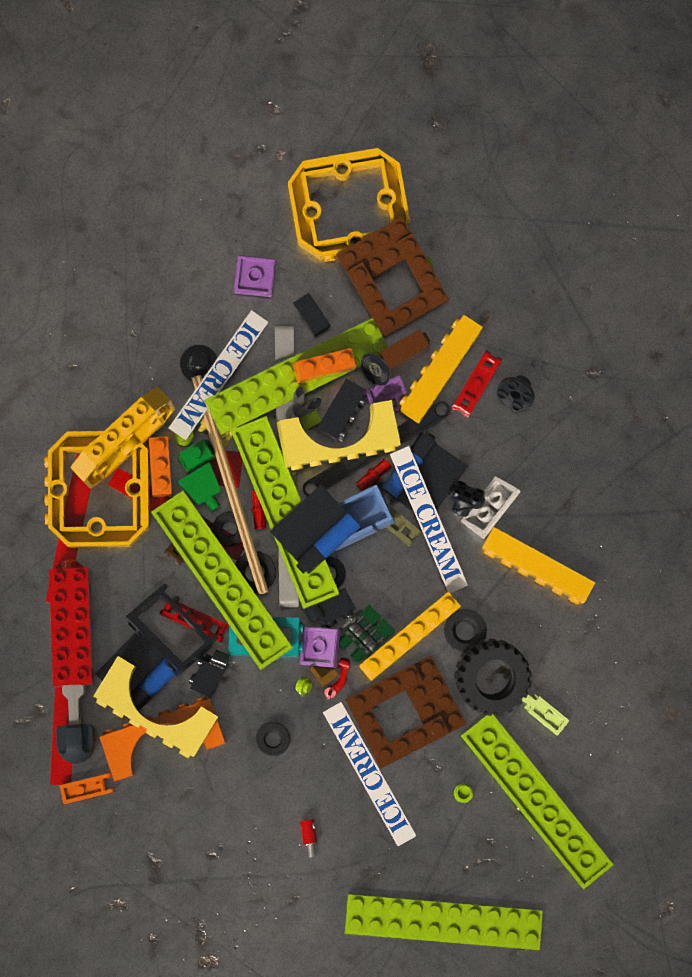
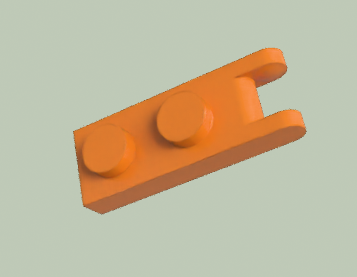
[59,773,115,804]

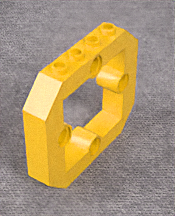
[288,148,410,262]
[70,386,175,489]
[45,431,150,548]

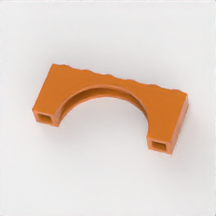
[100,697,226,781]

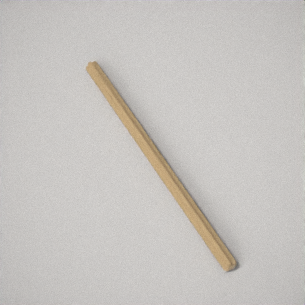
[192,375,268,595]

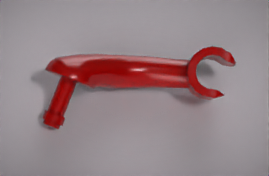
[324,657,350,699]

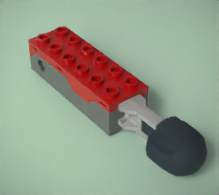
[49,560,95,764]

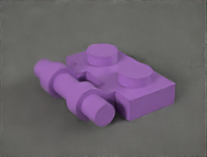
[366,376,407,413]

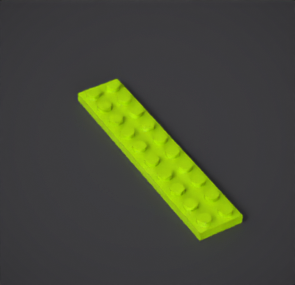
[204,318,388,435]
[231,416,339,609]
[151,491,293,670]
[461,714,613,890]
[345,894,543,950]

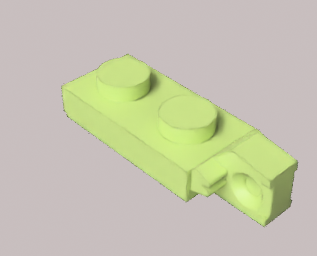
[522,694,569,736]

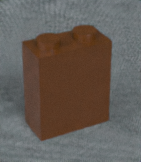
[379,329,431,374]

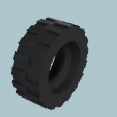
[235,551,276,593]
[444,609,487,652]

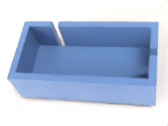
[333,485,396,553]

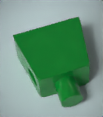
[177,439,216,475]
[178,462,222,512]

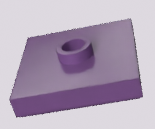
[234,255,276,297]
[300,626,341,668]

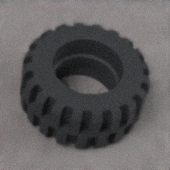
[455,639,532,716]

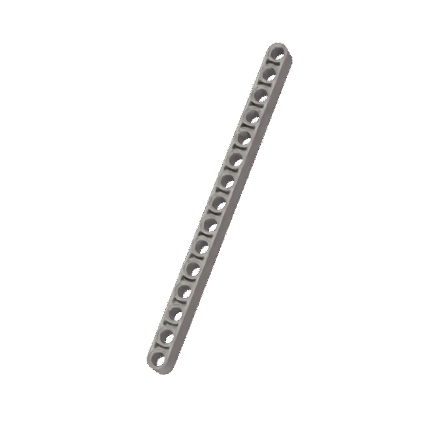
[275,324,299,608]

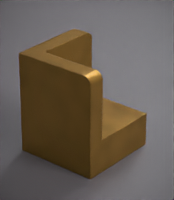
[309,666,339,687]

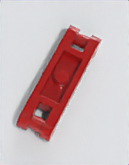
[452,350,503,417]
[159,601,229,643]

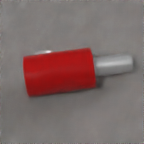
[300,819,317,858]

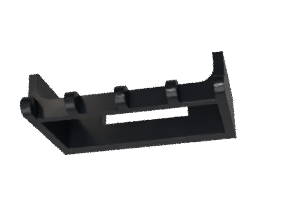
[125,584,218,677]

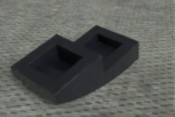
[293,293,331,336]

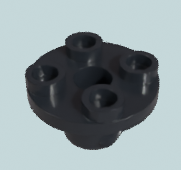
[180,345,217,382]
[496,375,535,412]
[448,481,486,517]

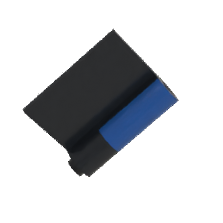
[381,431,468,512]
[270,485,360,574]
[95,626,183,711]

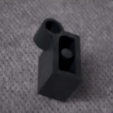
[304,588,356,628]
[188,649,230,698]

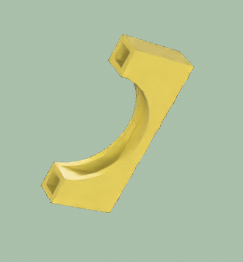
[277,400,401,470]
[93,656,219,759]

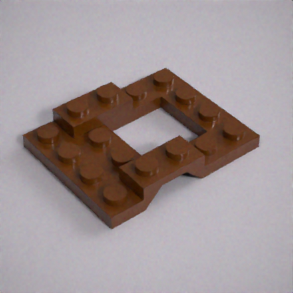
[336,216,449,337]
[345,655,466,769]

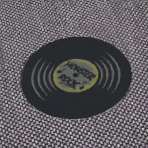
[361,353,390,386]

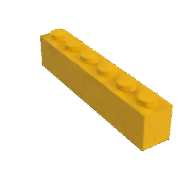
[400,315,483,424]
[481,527,595,605]
[359,592,461,681]

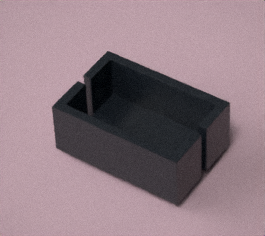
[317,378,368,444]

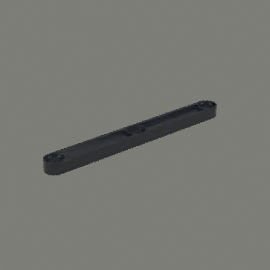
[303,401,450,497]

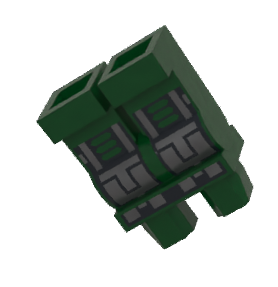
[339,605,395,663]

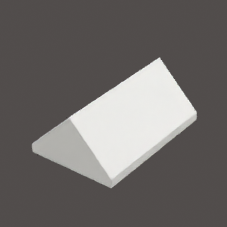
[461,476,521,539]

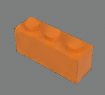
[292,348,356,384]
[149,436,172,498]

